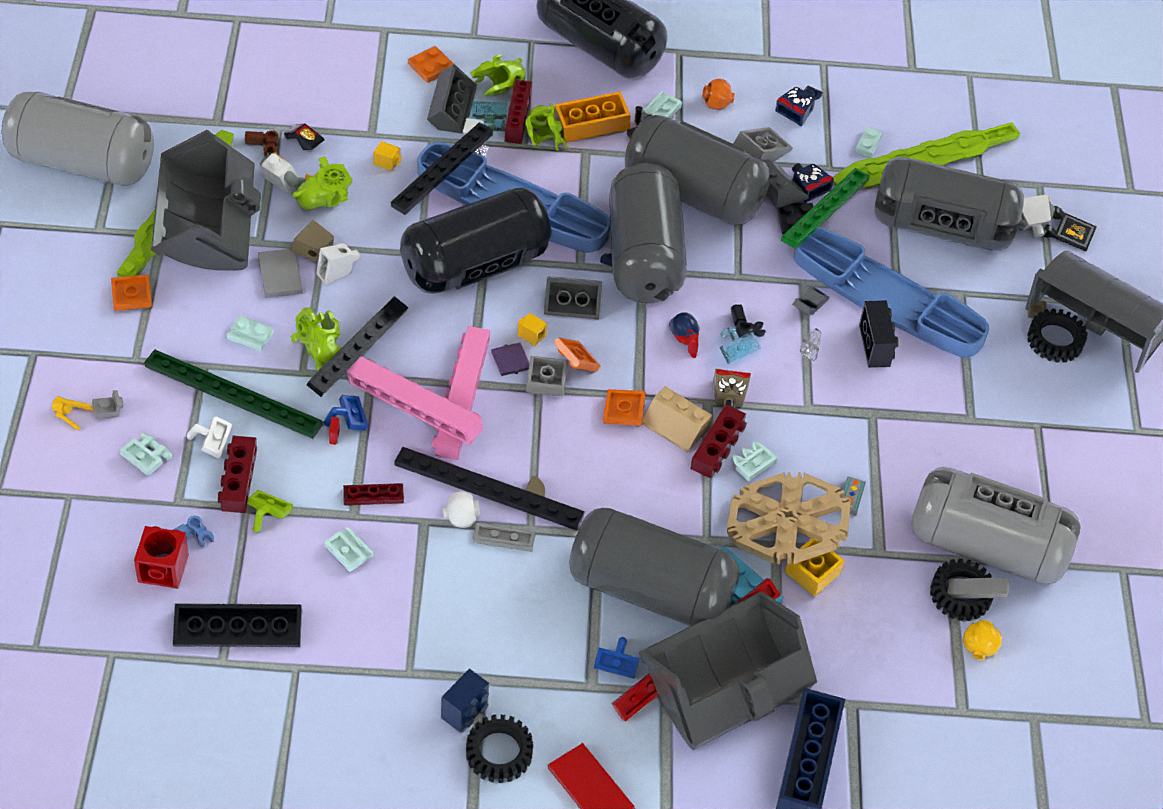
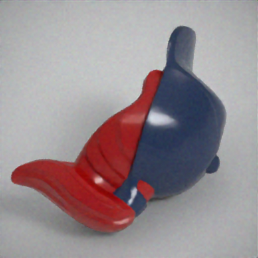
[669,312,700,358]

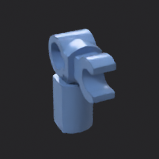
[173,516,214,548]

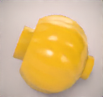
[963,620,1002,660]

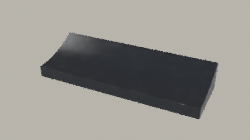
[173,604,303,647]

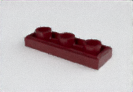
[343,483,404,506]

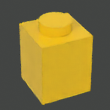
[373,141,402,171]
[517,313,547,346]

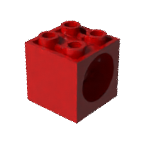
[134,526,189,589]

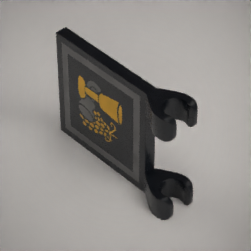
[1044,206,1097,252]

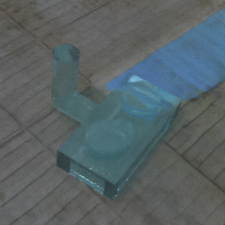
[720,326,761,364]

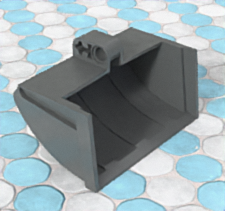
[151,130,261,271]
[1025,250,1163,373]
[639,591,817,750]

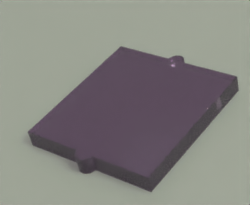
[491,342,529,376]

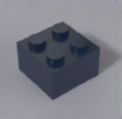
[441,668,489,733]

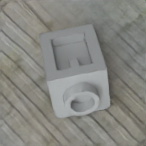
[92,390,123,419]

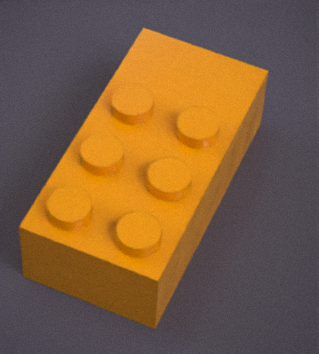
[555,91,631,143]

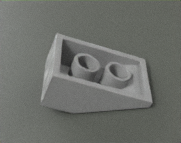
[733,127,793,162]

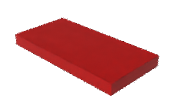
[548,743,635,809]

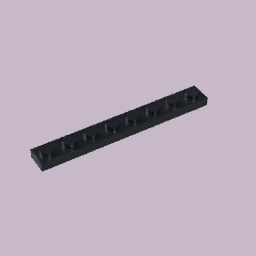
[391,122,493,215]
[306,296,409,397]

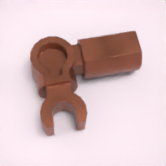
[245,130,279,156]

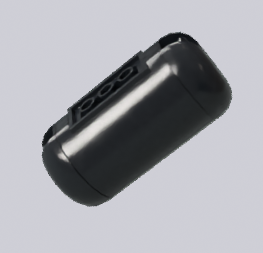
[536,0,667,78]
[400,188,552,294]

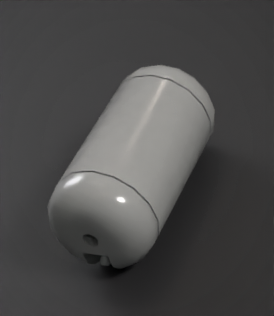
[1,92,154,186]
[911,467,1081,585]

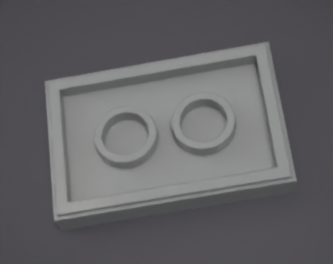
[258,248,303,298]

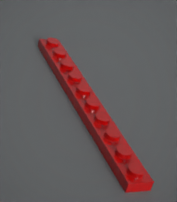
[611,578,780,721]

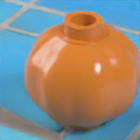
[702,79,735,110]

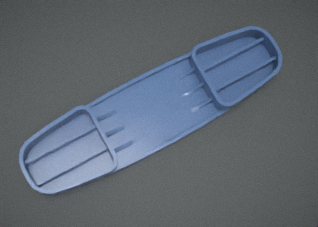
[418,142,610,253]
[793,227,989,357]

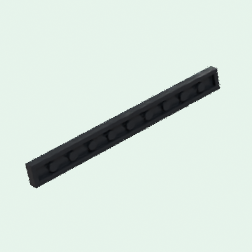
[394,446,585,531]

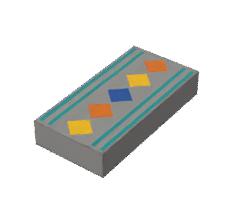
[843,476,866,515]

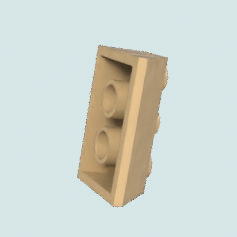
[642,386,712,452]

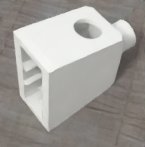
[316,243,360,285]

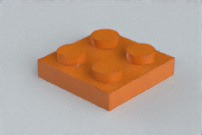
[408,46,454,83]
[111,274,152,311]
[554,337,601,372]
[603,389,646,426]

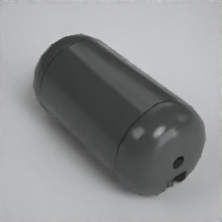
[624,115,770,225]
[874,157,1024,251]
[609,162,687,304]
[569,508,740,626]

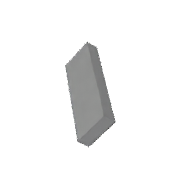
[473,523,536,552]
[947,578,1011,599]

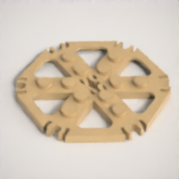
[727,472,851,564]

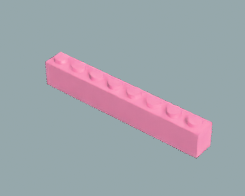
[432,326,490,460]
[346,357,484,445]

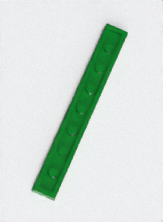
[781,168,870,249]

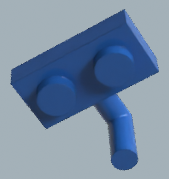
[323,395,368,431]
[594,637,640,679]

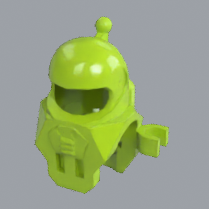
[470,54,526,96]
[525,103,568,151]
[292,156,352,210]
[290,307,341,371]

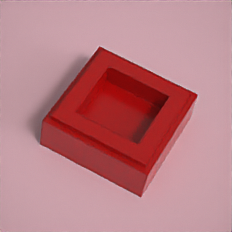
[329,417,340,445]

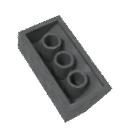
[427,64,477,134]

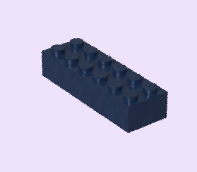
[775,688,845,809]

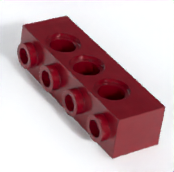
[505,79,532,144]
[690,404,747,479]
[218,435,257,513]

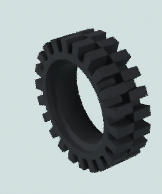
[1027,308,1088,363]
[930,558,994,621]
[466,714,533,783]

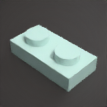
[855,126,883,158]

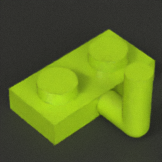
[247,490,293,532]

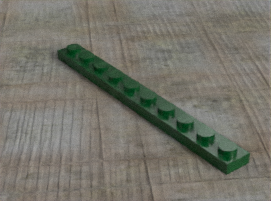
[144,349,323,439]

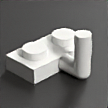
[186,416,232,458]

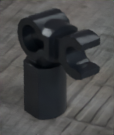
[731,304,766,339]

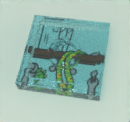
[472,101,507,131]

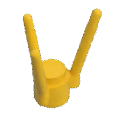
[52,396,94,430]

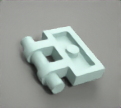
[120,433,173,476]

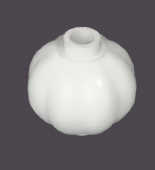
[443,491,480,528]

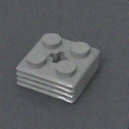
[526,356,568,396]

